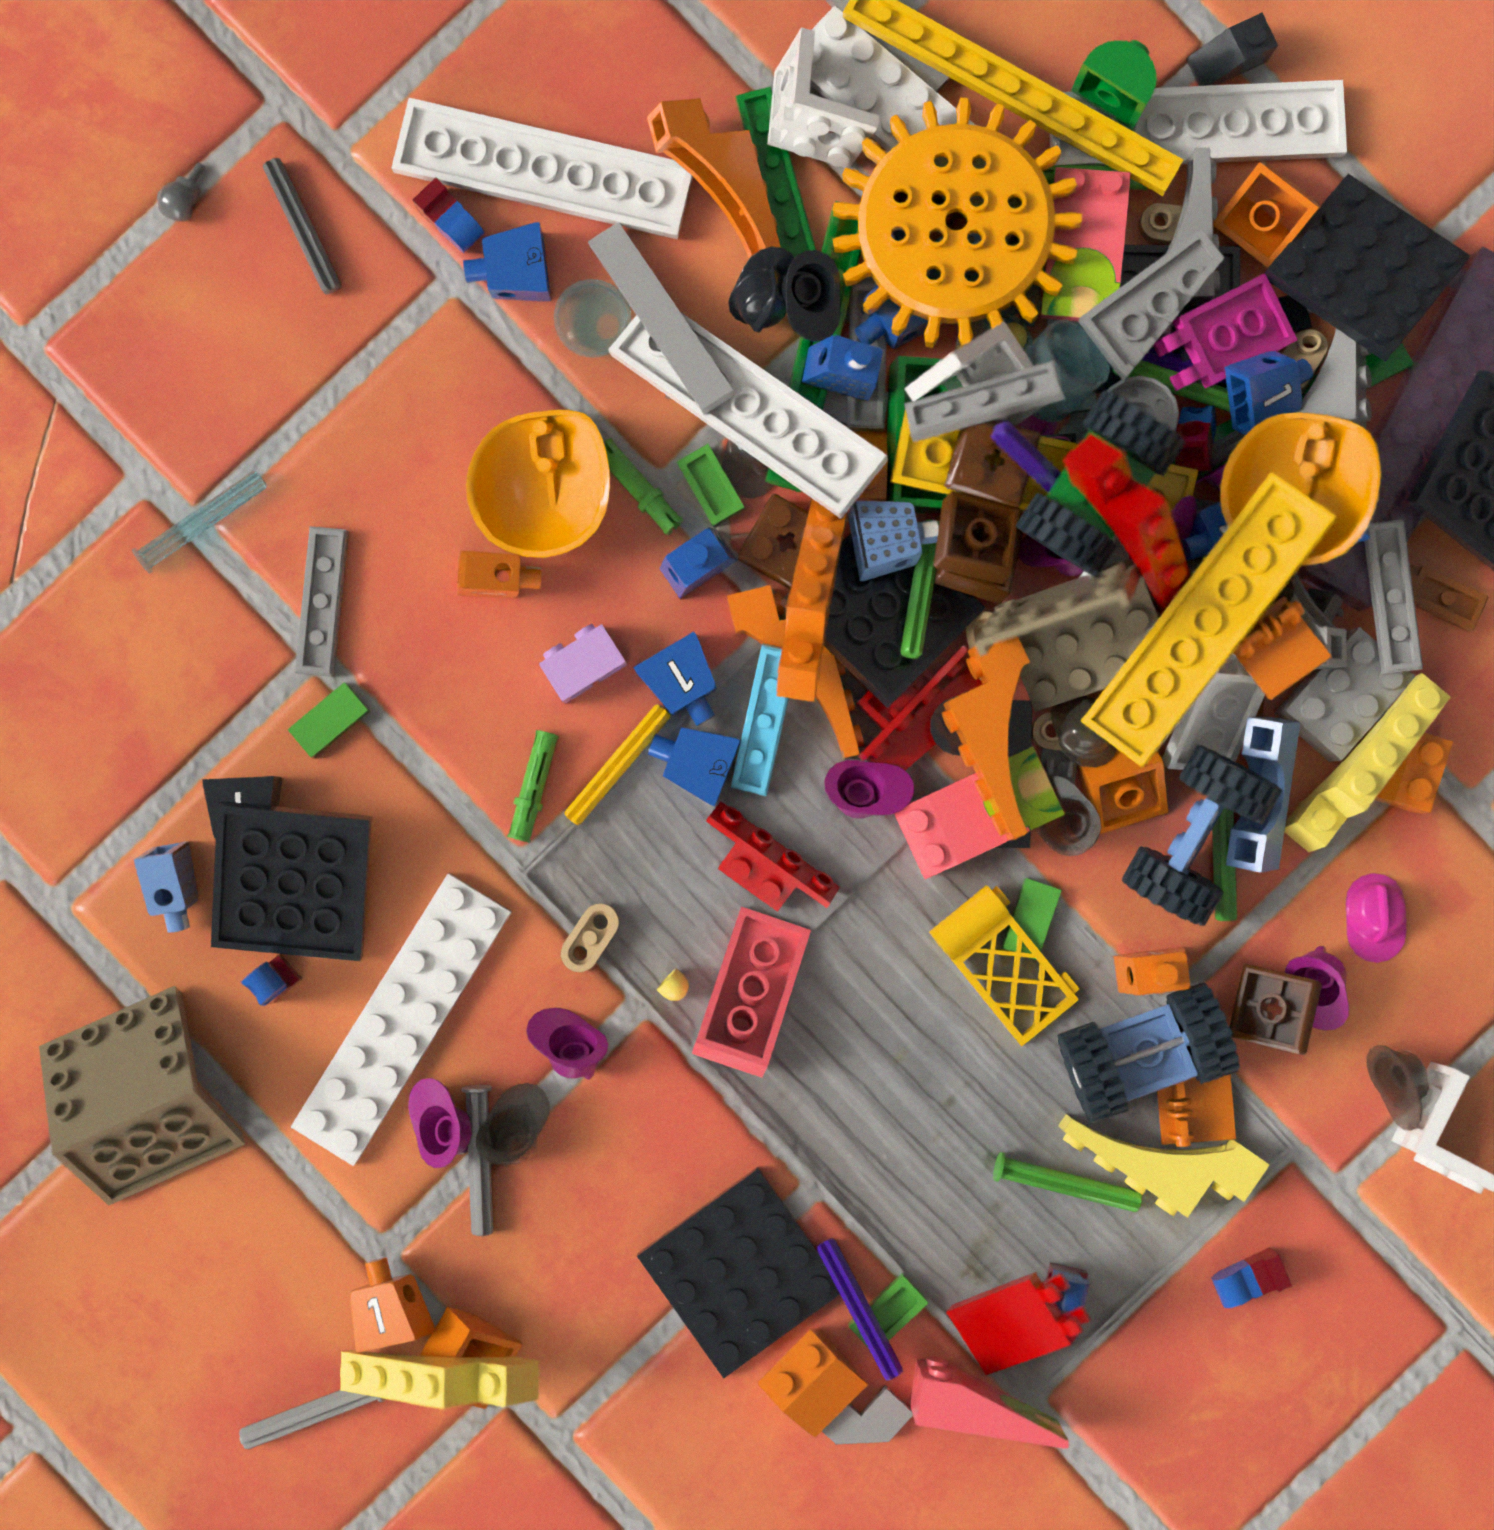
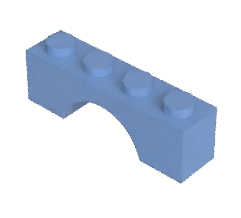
[1226,716,1300,873]

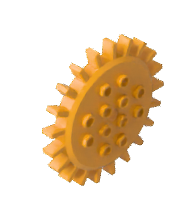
[833,98,1082,348]

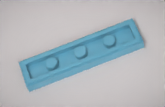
[731,643,789,796]

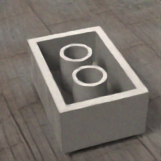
[1274,627,1415,762]

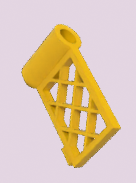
[929,885,1079,1046]

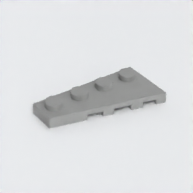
[1078,228,1224,381]

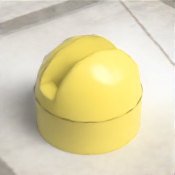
[657,968,689,1001]

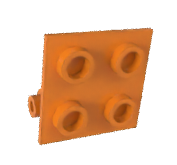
[1233,596,1332,700]
[1157,1074,1236,1147]

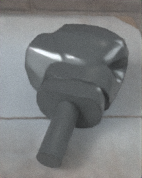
[157,162,205,222]

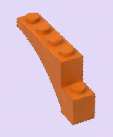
[647,98,781,258]
[776,499,848,702]
[727,585,864,759]
[942,636,1030,840]

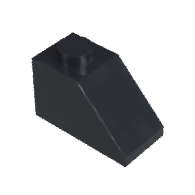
[1186,12,1278,86]

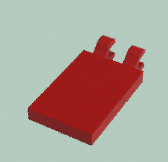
[946,1272,1091,1375]

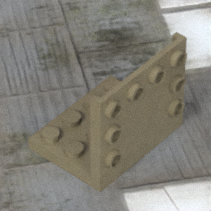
[974,559,1161,712]
[39,986,245,1205]

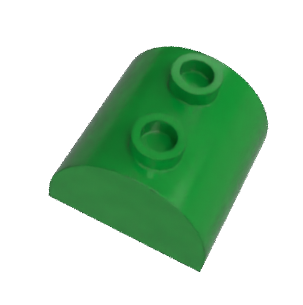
[1071,40,1157,130]

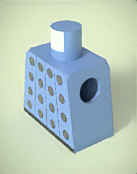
[848,501,939,581]
[134,841,198,933]

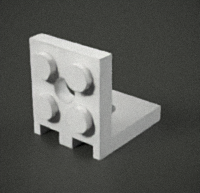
[767,27,879,168]
[905,322,1045,426]
[1391,1061,1494,1194]

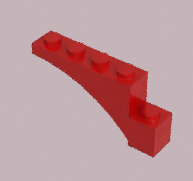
[1063,433,1191,614]

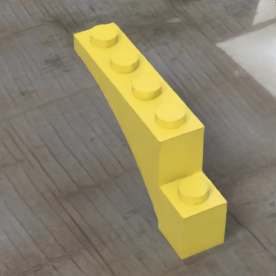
[1284,673,1451,852]
[1058,1114,1269,1218]
[340,1350,539,1409]

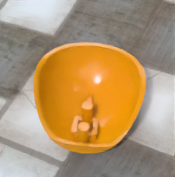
[466,410,610,558]
[1220,412,1380,565]

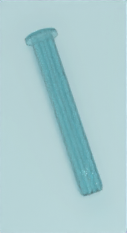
[132,471,267,574]

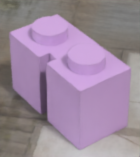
[539,624,627,704]

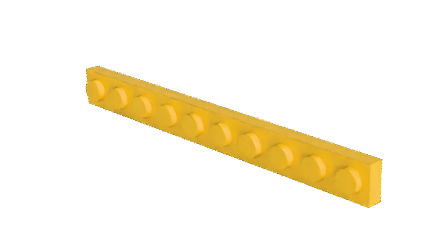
[843,0,1184,196]

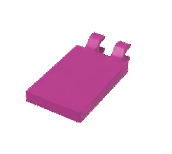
[1153,273,1298,391]

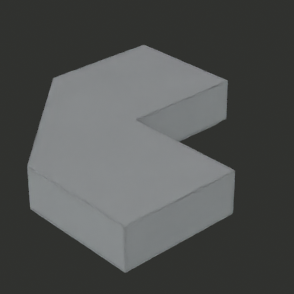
[822,1385,913,1444]

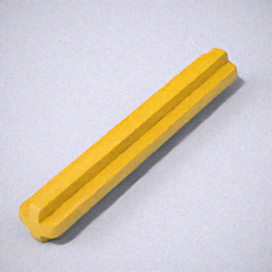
[564,704,671,825]

